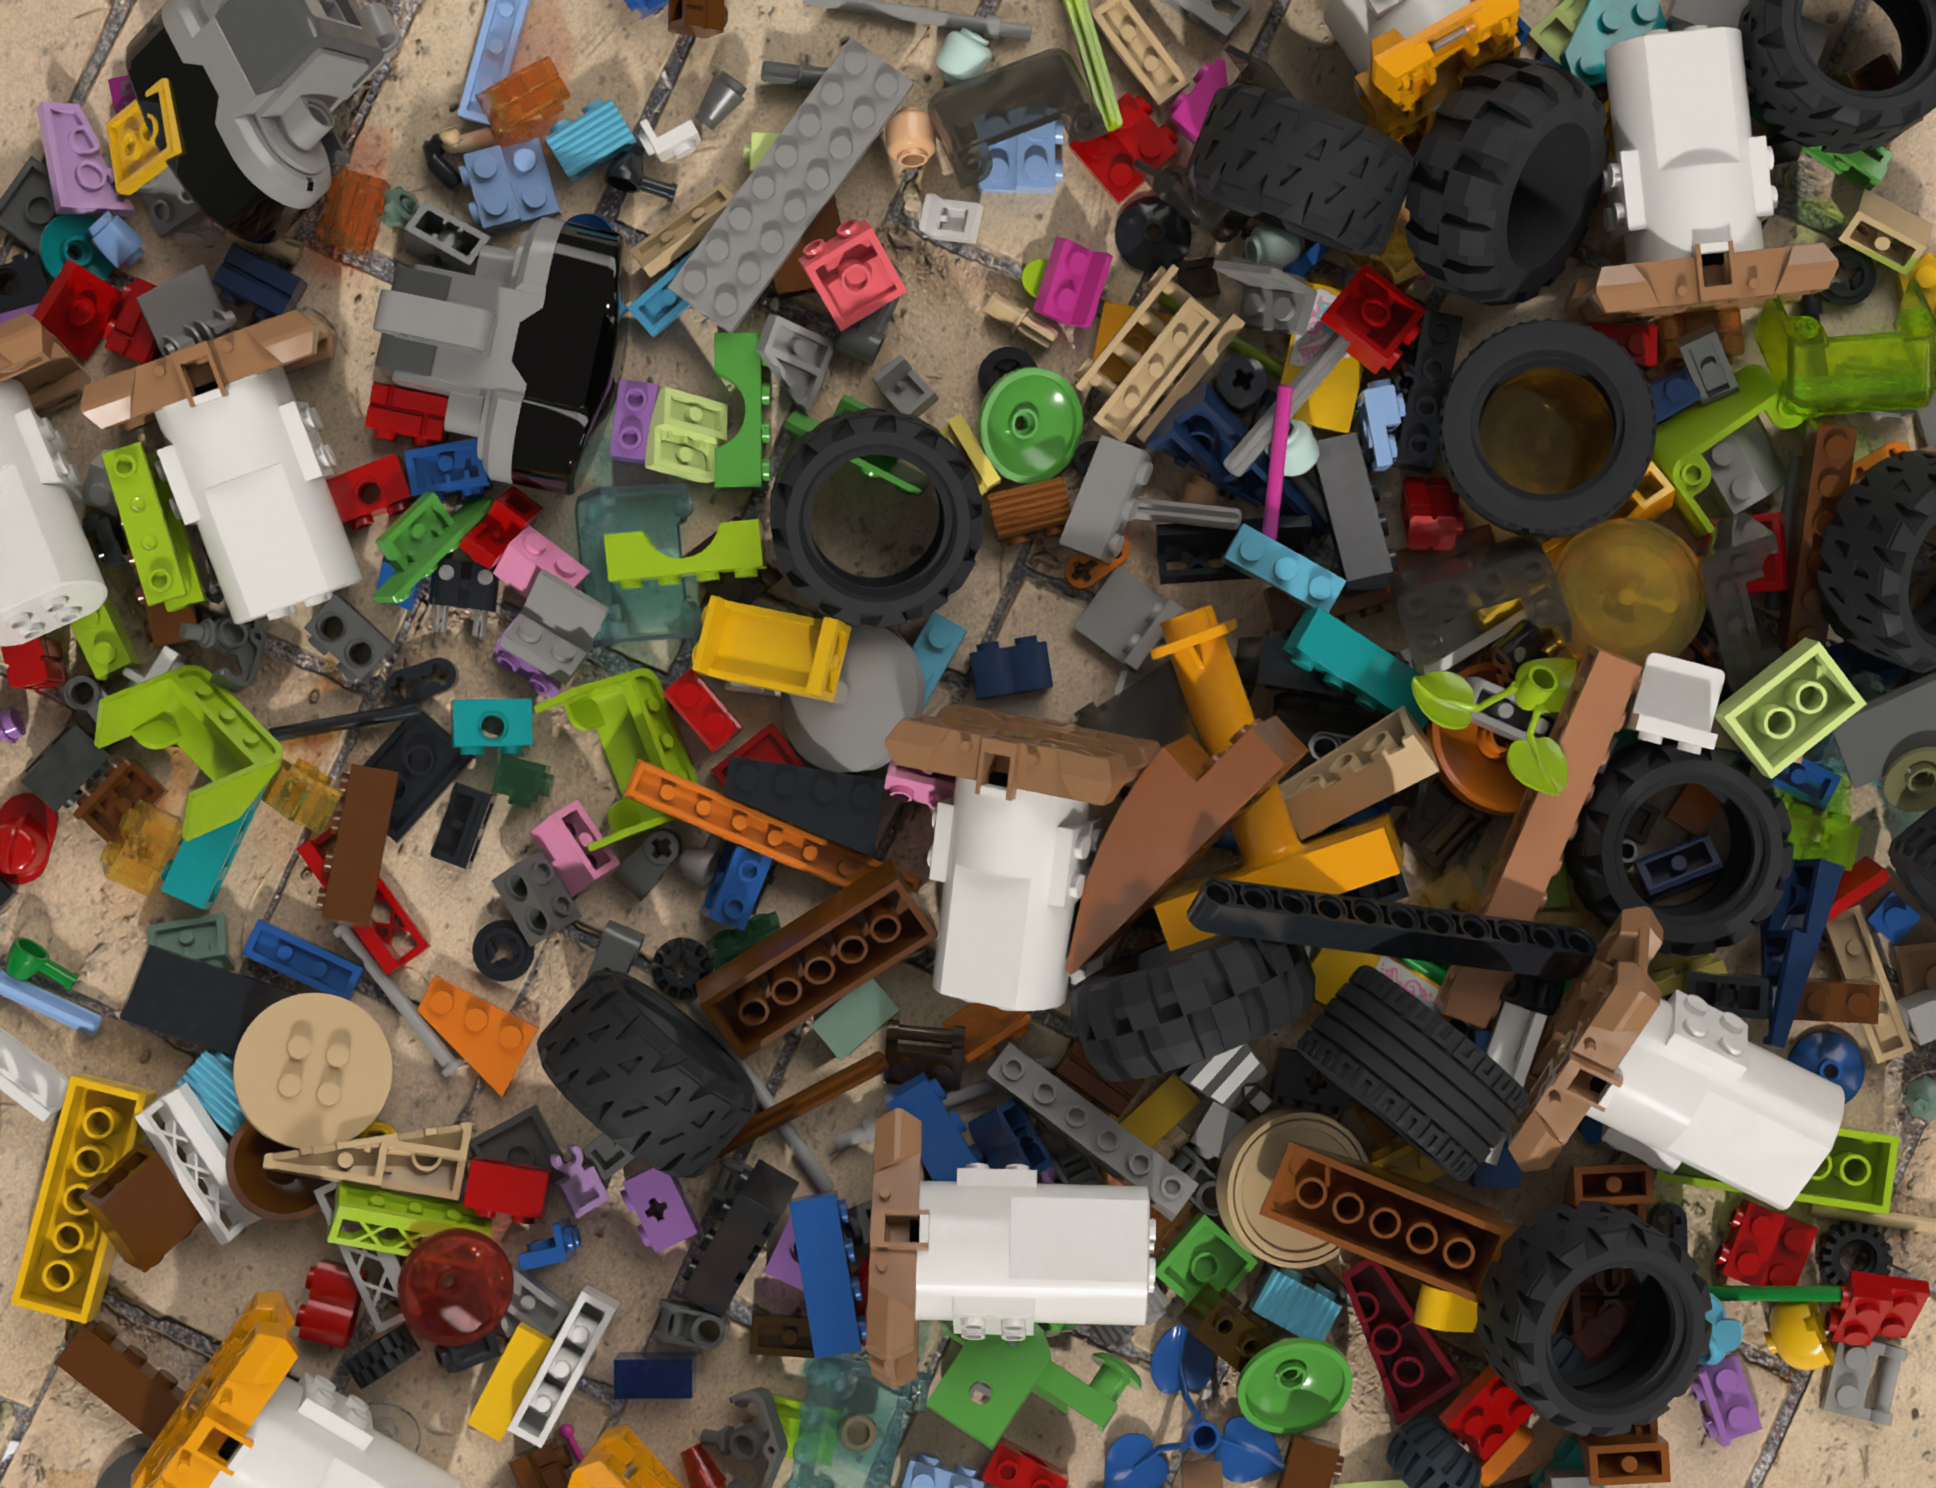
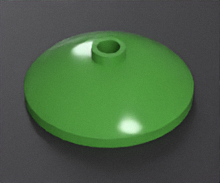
[977,367,1083,484]
[1236,1338,1353,1434]

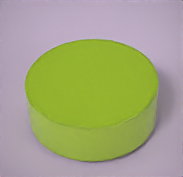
[1022,259,1049,299]

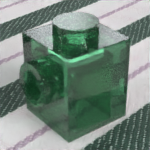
[492,754,555,809]

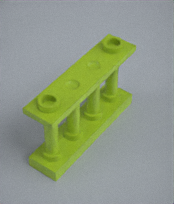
[101,442,208,612]

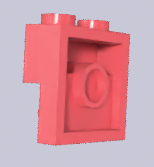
[798,219,907,331]

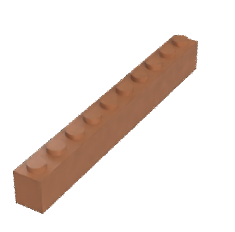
[1434,644,1643,1029]

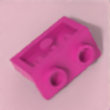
[1033,237,1113,328]

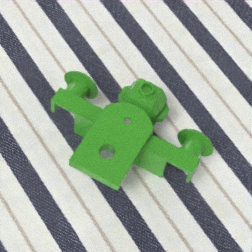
[925,1320,1142,1450]

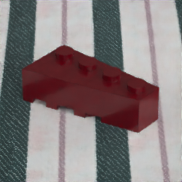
[1341,1254,1463,1425]

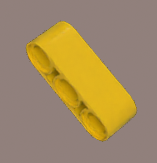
[1412,1283,1478,1333]

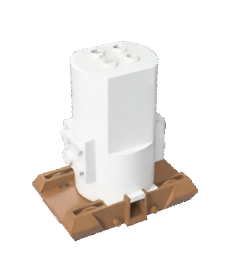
[1564,25,1839,325]
[80,309,363,624]
[0,312,108,647]
[884,703,1162,1011]
[1508,906,1845,1210]
[866,1108,1156,1388]

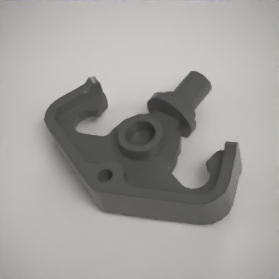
[179,585,267,693]
[700,1387,788,1488]

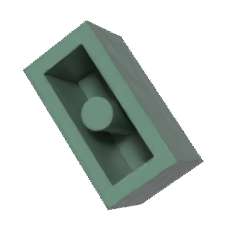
[811,977,902,1061]

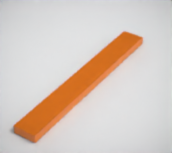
[622,759,923,894]

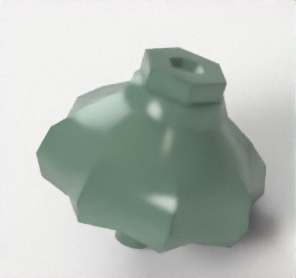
[381,186,420,230]
[1903,1075,1936,1122]

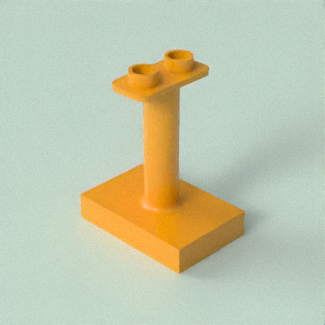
[1149,604,1404,951]

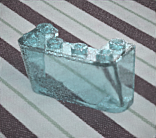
[786,1356,932,1488]

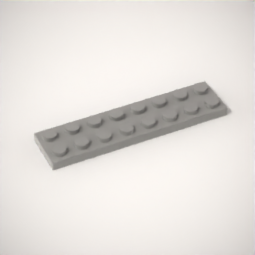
[668,38,914,335]

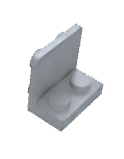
[1212,256,1318,336]
[1074,566,1182,673]
[499,569,609,685]

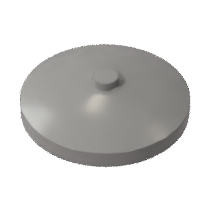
[781,622,925,775]

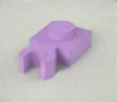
[550,1144,609,1218]

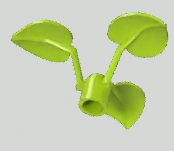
[1411,658,1577,796]

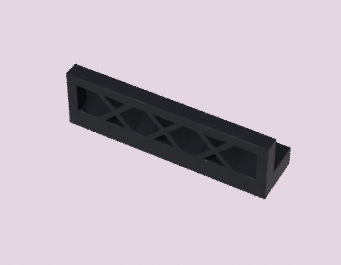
[1156,515,1314,585]

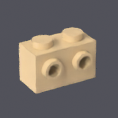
[1838,188,1933,276]

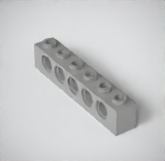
[985,1042,1199,1222]

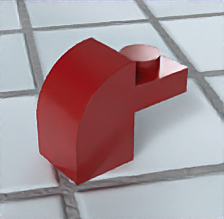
[458,485,544,570]

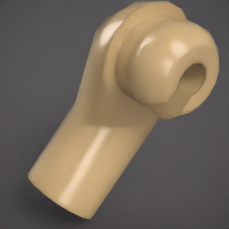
[439,126,496,154]

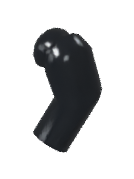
[422,133,462,191]

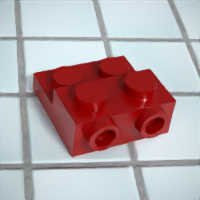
[1068,92,1178,205]
[1320,263,1427,375]
[1714,1198,1819,1286]
[1824,1271,1930,1346]

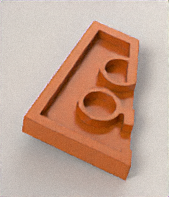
[417,975,540,1097]

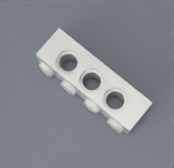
[507,1285,621,1448]

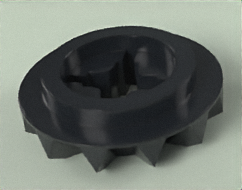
[1820,244,1876,307]
[978,347,1037,396]
[472,920,534,982]
[651,937,713,999]

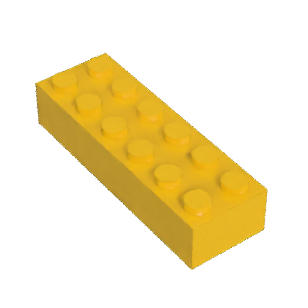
[10,1072,158,1324]

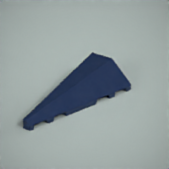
[1145,382,1328,539]
[1760,858,1845,1048]

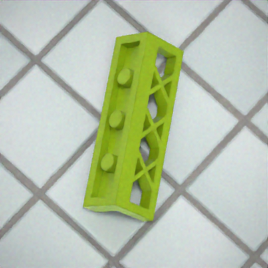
[327,1181,493,1269]

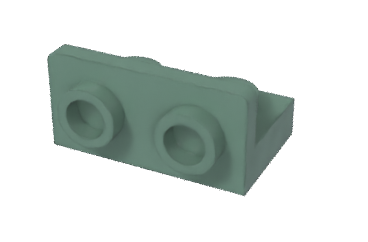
[147,913,235,971]

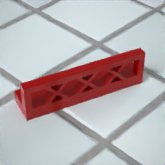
[296,828,431,975]

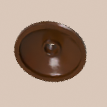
[225,1119,336,1222]

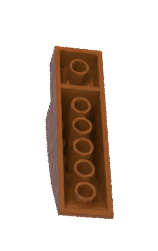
[1065,715,1309,975]
[1259,1140,1574,1334]

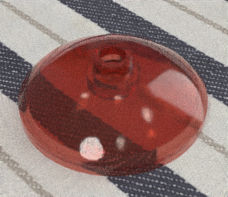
[397,1228,514,1346]

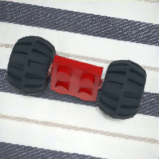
[1386,1325,1588,1488]

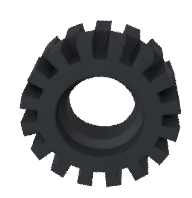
[1815,1221,1893,1286]
[344,1324,421,1389]

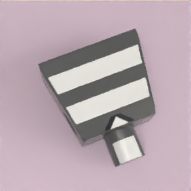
[1177,1043,1274,1115]

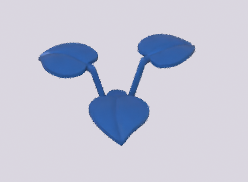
[1103,1324,1284,1488]

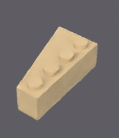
[1279,705,1440,840]

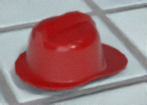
[0,793,58,884]

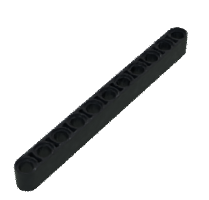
[1187,878,1597,980]

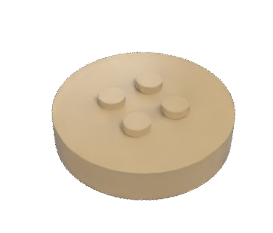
[232,993,393,1150]
[1216,1108,1369,1269]

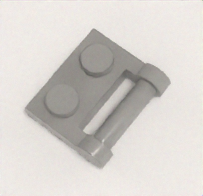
[1820,1340,1908,1426]

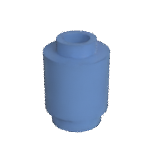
[86,210,145,268]

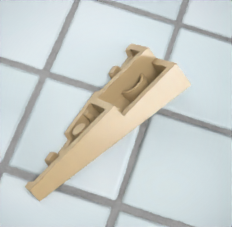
[263,1122,473,1203]

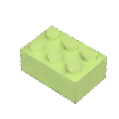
[1714,638,1866,779]

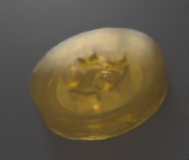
[1479,368,1613,494]
[1546,518,1707,674]

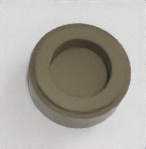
[837,1412,877,1453]

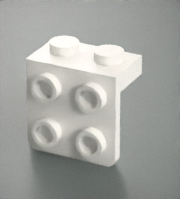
[1627,653,1725,755]

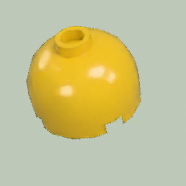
[1764,1301,1835,1371]

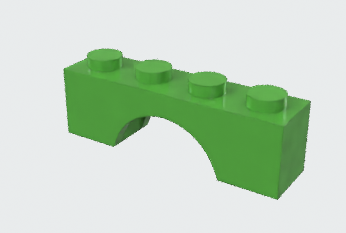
[714,333,771,491]

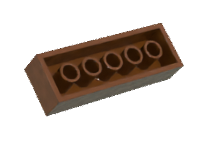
[695,859,938,1060]

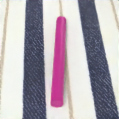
[1262,384,1293,540]

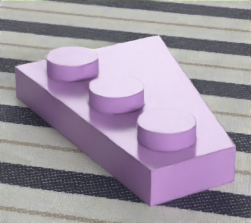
[37,102,135,217]

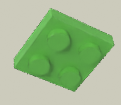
[1156,1210,1259,1304]

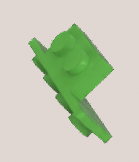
[784,394,931,496]
[372,492,494,604]

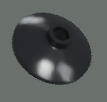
[1115,196,1191,273]

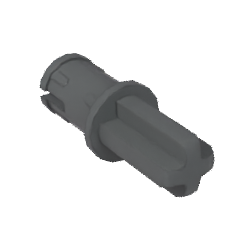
[761,60,828,92]

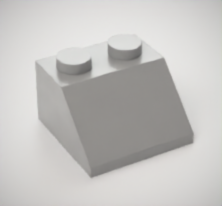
[1702,418,1787,518]

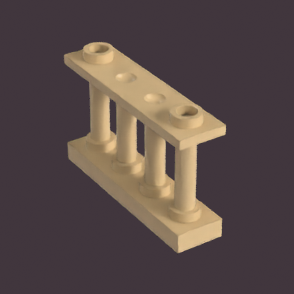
[1074,264,1245,443]

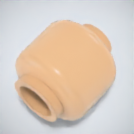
[885,106,937,167]

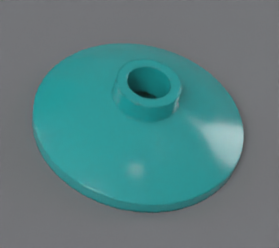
[39,214,114,281]

